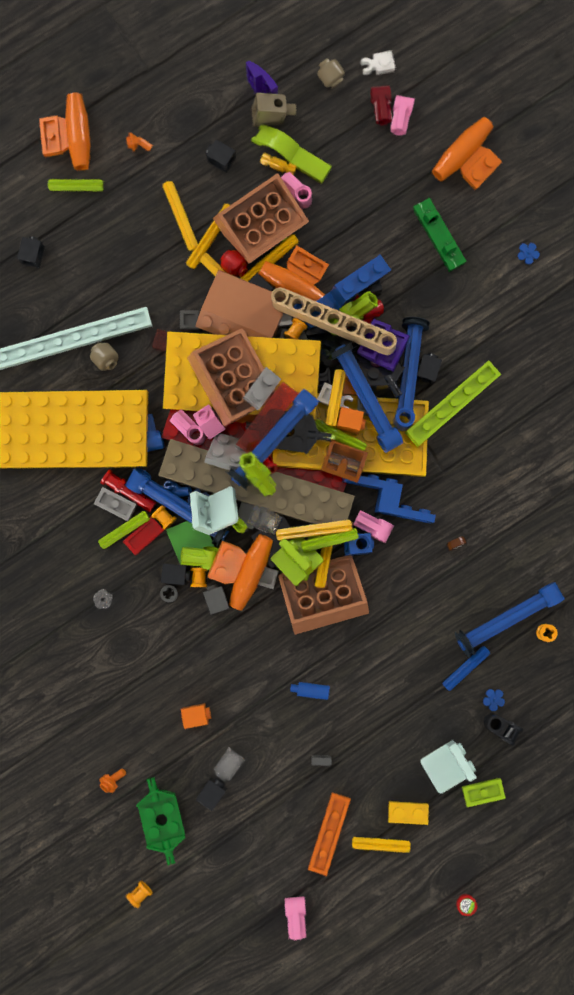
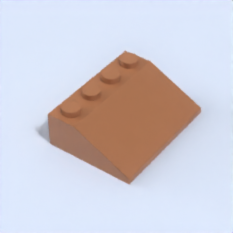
[213,173,309,263]
[195,270,285,338]
[187,328,279,427]
[278,556,369,634]

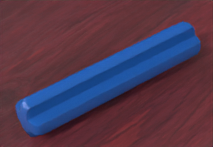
[442,646,490,691]

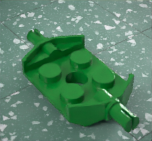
[136,777,186,865]

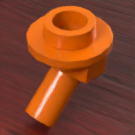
[126,132,153,152]
[99,768,126,793]

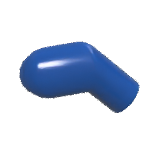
[164,480,192,497]

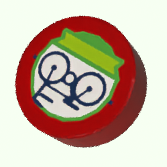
[456,894,477,916]

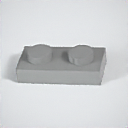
[243,367,281,410]
[94,487,137,521]

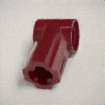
[371,85,392,125]

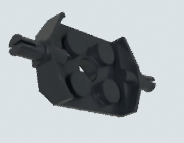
[351,326,405,398]
[246,409,332,454]

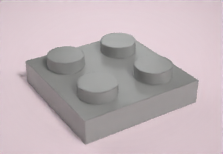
[204,433,252,470]

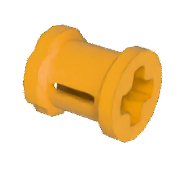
[283,318,308,340]
[151,505,177,530]
[190,568,208,587]
[536,624,558,642]
[126,880,153,908]

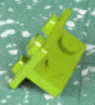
[271,538,324,586]

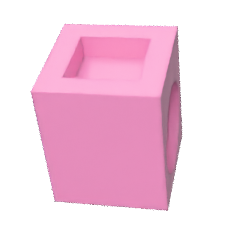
[193,404,225,440]

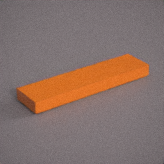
[308,792,351,876]

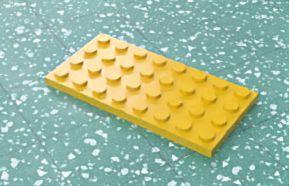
[163,332,321,419]
[0,390,148,468]
[272,393,429,477]

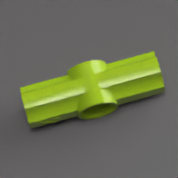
[329,291,378,336]
[239,452,276,496]
[180,546,219,570]

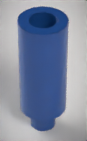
[290,682,330,700]

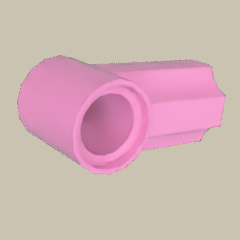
[390,95,414,136]
[281,172,312,209]
[170,409,206,445]
[353,510,394,543]
[285,897,306,940]

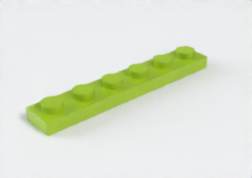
[405,360,501,447]

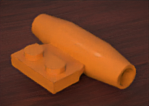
[39,93,91,171]
[432,117,502,190]
[259,245,329,301]
[207,534,273,611]

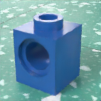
[344,533,374,556]

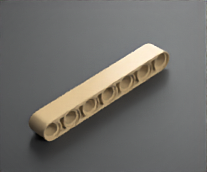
[271,287,397,355]

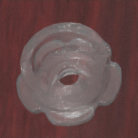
[93,590,112,609]

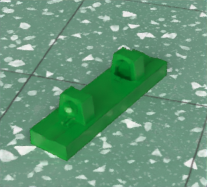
[413,198,467,272]

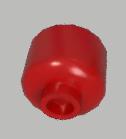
[220,250,248,277]

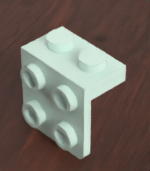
[190,487,238,535]
[421,740,476,793]

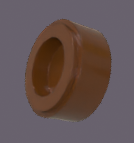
[447,536,467,551]

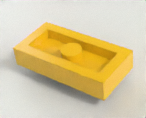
[388,801,429,825]

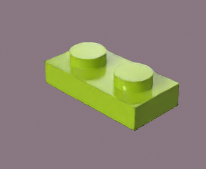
[462,778,506,807]

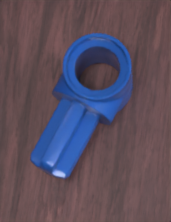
[147,414,165,452]

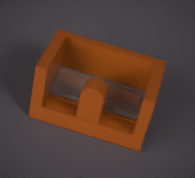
[321,440,368,483]

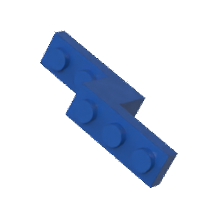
[303,255,391,330]
[342,475,436,524]

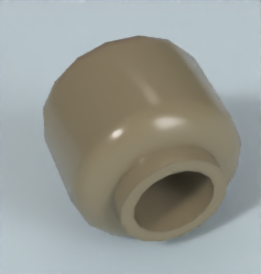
[317,58,345,88]
[90,343,119,371]

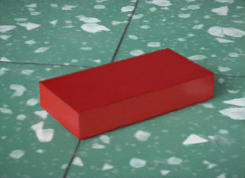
[123,517,165,556]

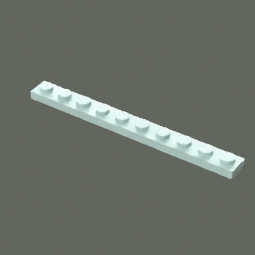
[0,307,152,370]

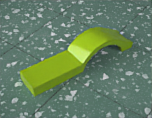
[251,124,332,184]

